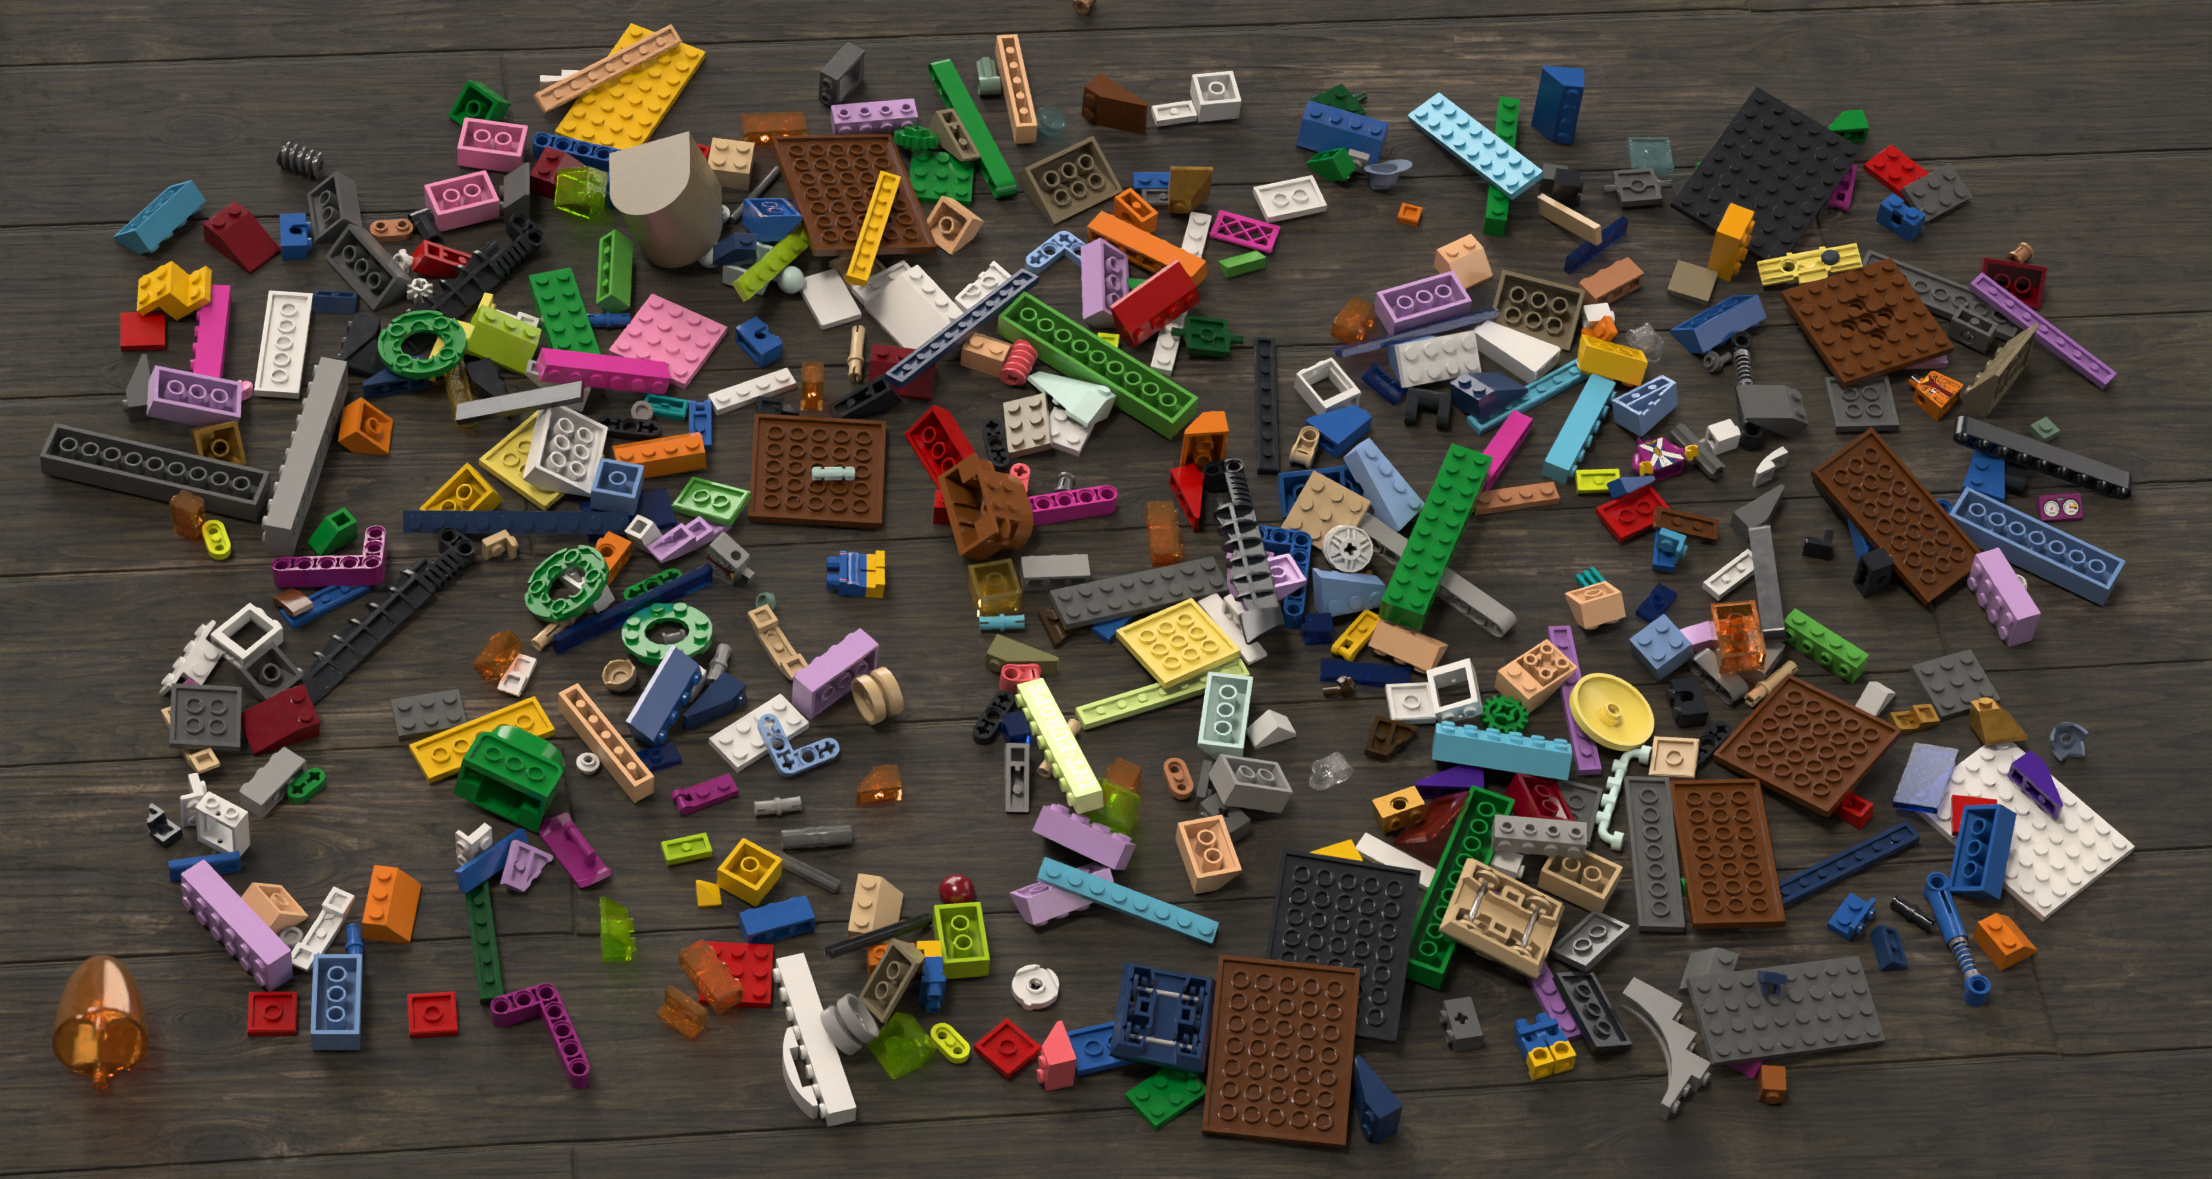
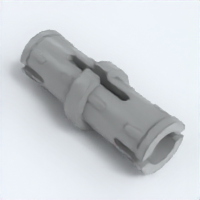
[705,644,732,686]
[754,796,802,816]

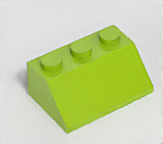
[466,304,541,376]

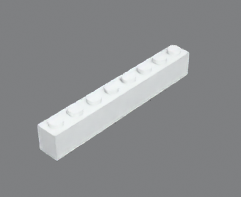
[773,953,856,1127]

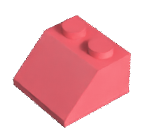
[1036,1021,1077,1092]

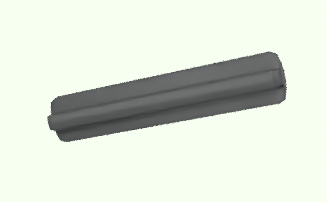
[779,853,841,893]

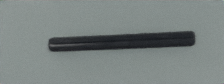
[823,912,933,959]

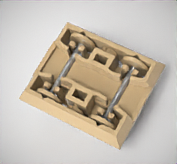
[1438,858,1565,980]

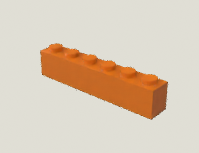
[1087,211,1207,287]

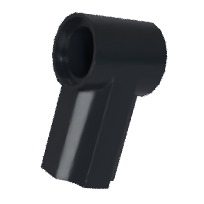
[408,207,443,244]

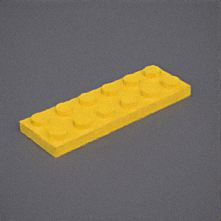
[409,696,555,784]

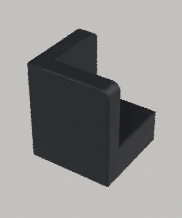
[1802,529,1834,561]

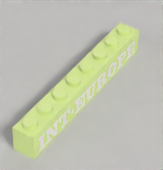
[1015,678,1104,814]

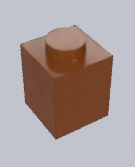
[1758,1065,1786,1104]

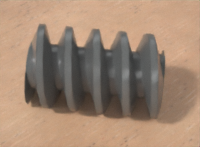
[276,141,325,179]

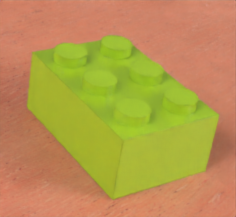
[932,902,990,979]

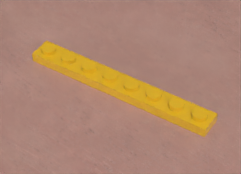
[845,171,901,287]

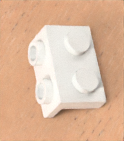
[180,773,207,827]
[455,823,493,866]

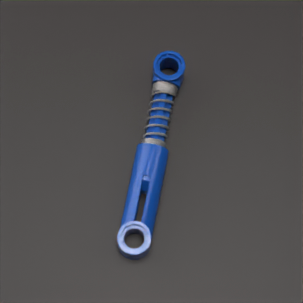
[1922,872,1991,1007]

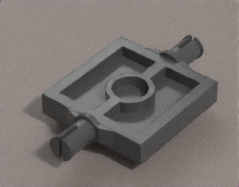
[1602,168,1673,207]

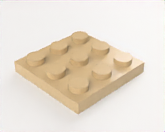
[1281,471,1372,551]

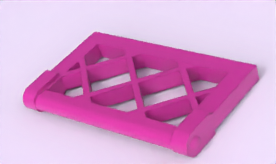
[1209,210,1280,254]

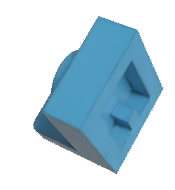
[1656,528,1688,564]

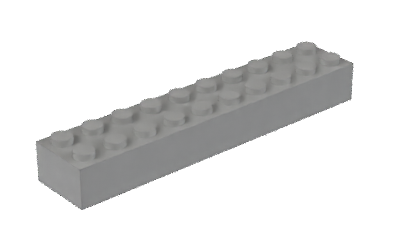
[261,357,348,557]

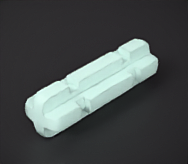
[812,467,855,480]

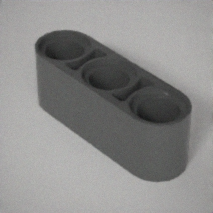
[1688,648,1749,705]

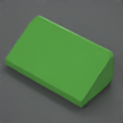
[1218,251,1266,278]

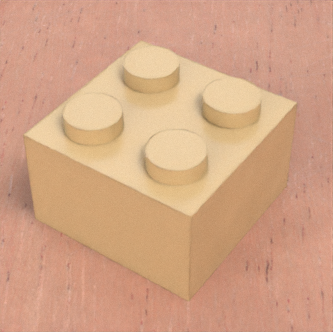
[708,138,755,191]

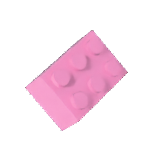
[457,118,528,173]
[424,170,500,232]

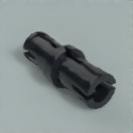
[1889,894,1936,932]

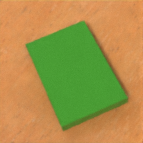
[672,476,752,527]

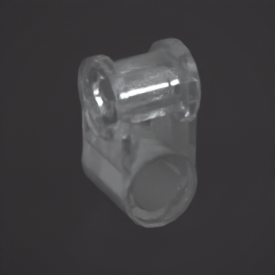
[1626,322,1664,363]
[1309,752,1354,790]

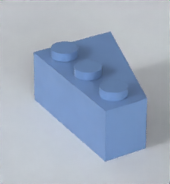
[1612,375,1678,437]
[1312,568,1386,618]

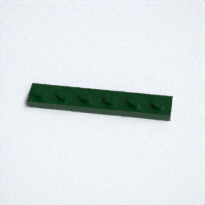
[465,880,503,1004]

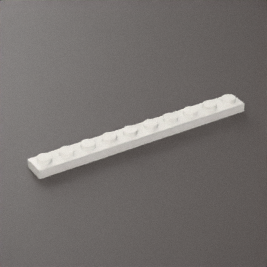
[1150,211,1212,376]

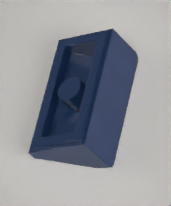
[312,290,358,315]
[1870,924,1908,971]

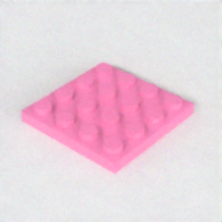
[609,294,728,390]

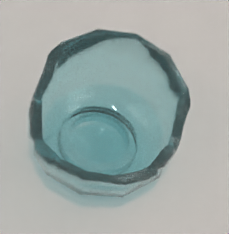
[1035,105,1067,136]

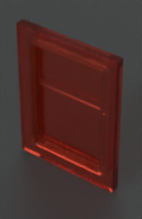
[1392,791,1471,846]

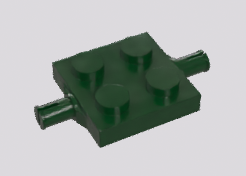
[1309,84,1367,116]
[1171,315,1244,358]

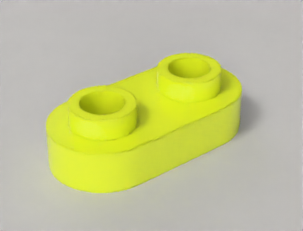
[202,520,231,560]
[930,1023,970,1064]

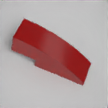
[1832,789,1873,830]

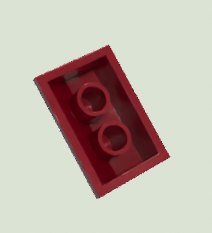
[1978,257,2047,309]
[868,344,937,401]
[1505,773,1576,822]

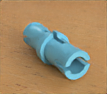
[979,614,1025,632]

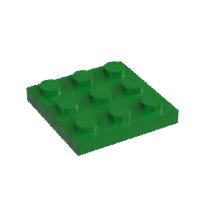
[909,150,974,207]

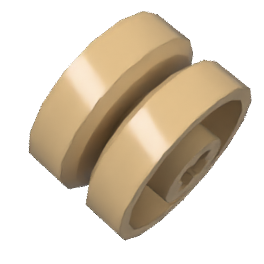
[851,667,904,725]

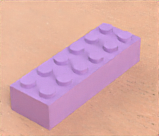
[180,859,293,992]

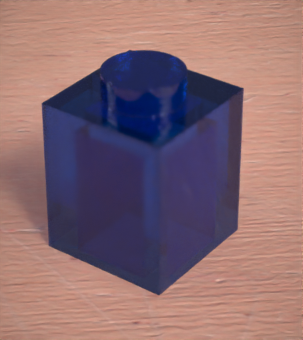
[1299,613,1334,645]
[1000,711,1032,745]

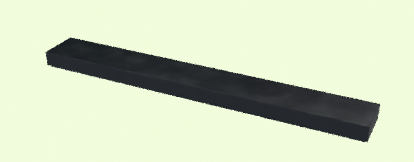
[1253,337,1279,475]

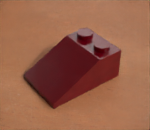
[530,146,605,211]
[203,201,281,275]
[241,684,320,756]

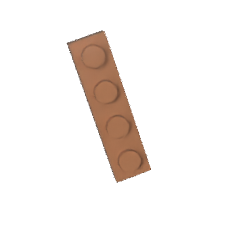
[1474,481,1560,515]

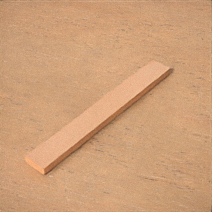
[533,24,682,114]

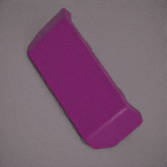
[538,811,613,888]

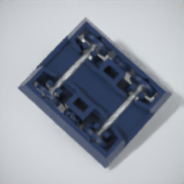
[1109,963,1216,1074]

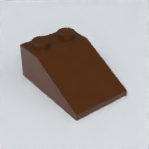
[1081,73,1149,135]

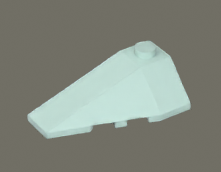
[1027,371,1117,427]

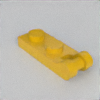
[1331,610,1384,663]

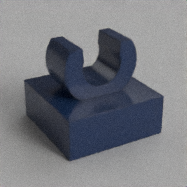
[1757,970,1788,995]

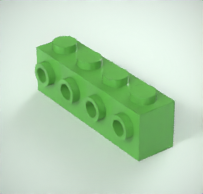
[596,230,633,314]
[1784,608,1869,684]

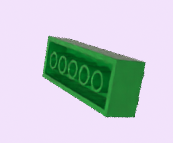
[529,268,601,354]

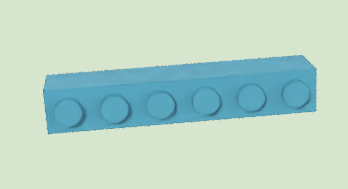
[1542,373,1617,484]

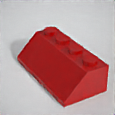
[1110,259,1200,348]
[905,405,980,490]

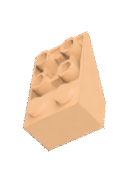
[1495,639,1577,713]

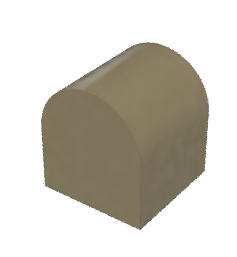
[609,131,722,268]

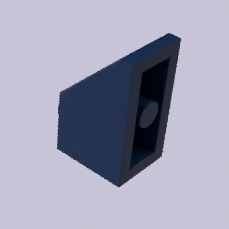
[712,233,757,267]

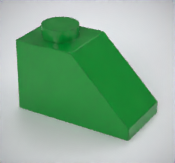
[1828,110,1869,143]
[1306,147,1357,182]

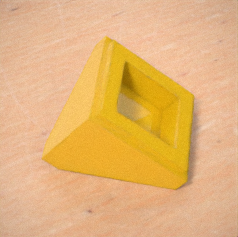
[696,880,722,908]

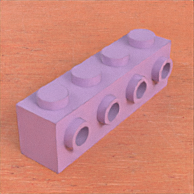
[830,99,918,135]

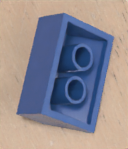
[742,198,802,244]

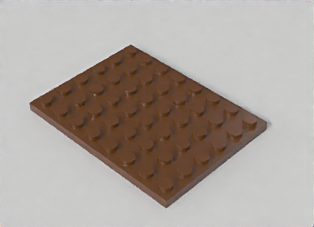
[770,134,937,256]
[1202,954,1360,1149]

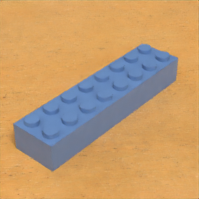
[1949,487,2125,606]

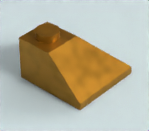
[1167,166,1213,214]
[190,421,247,465]
[1969,698,2028,745]

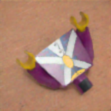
[1632,434,1700,484]

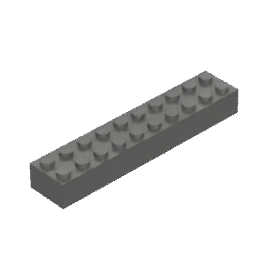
[40,423,271,522]

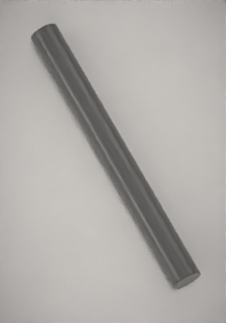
[728,166,781,224]

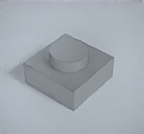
[1348,149,1370,174]

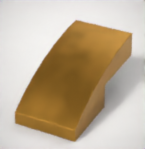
[1887,704,1940,735]

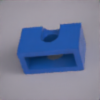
[1876,193,1926,242]
[279,213,312,261]
[735,316,783,369]

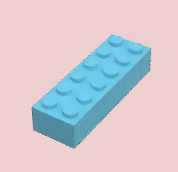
[1432,721,1572,780]

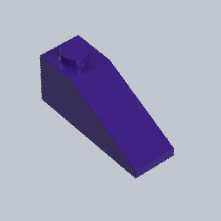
[2007,750,2063,821]
[1415,765,1484,800]

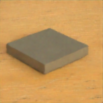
[1666,260,1718,306]

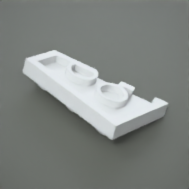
[955,261,1011,312]

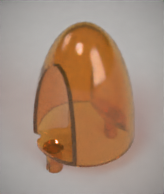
[52,955,149,1092]

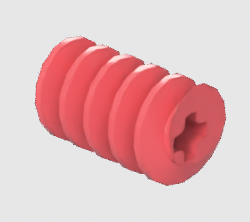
[999,339,1038,386]

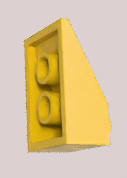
[419,463,503,511]

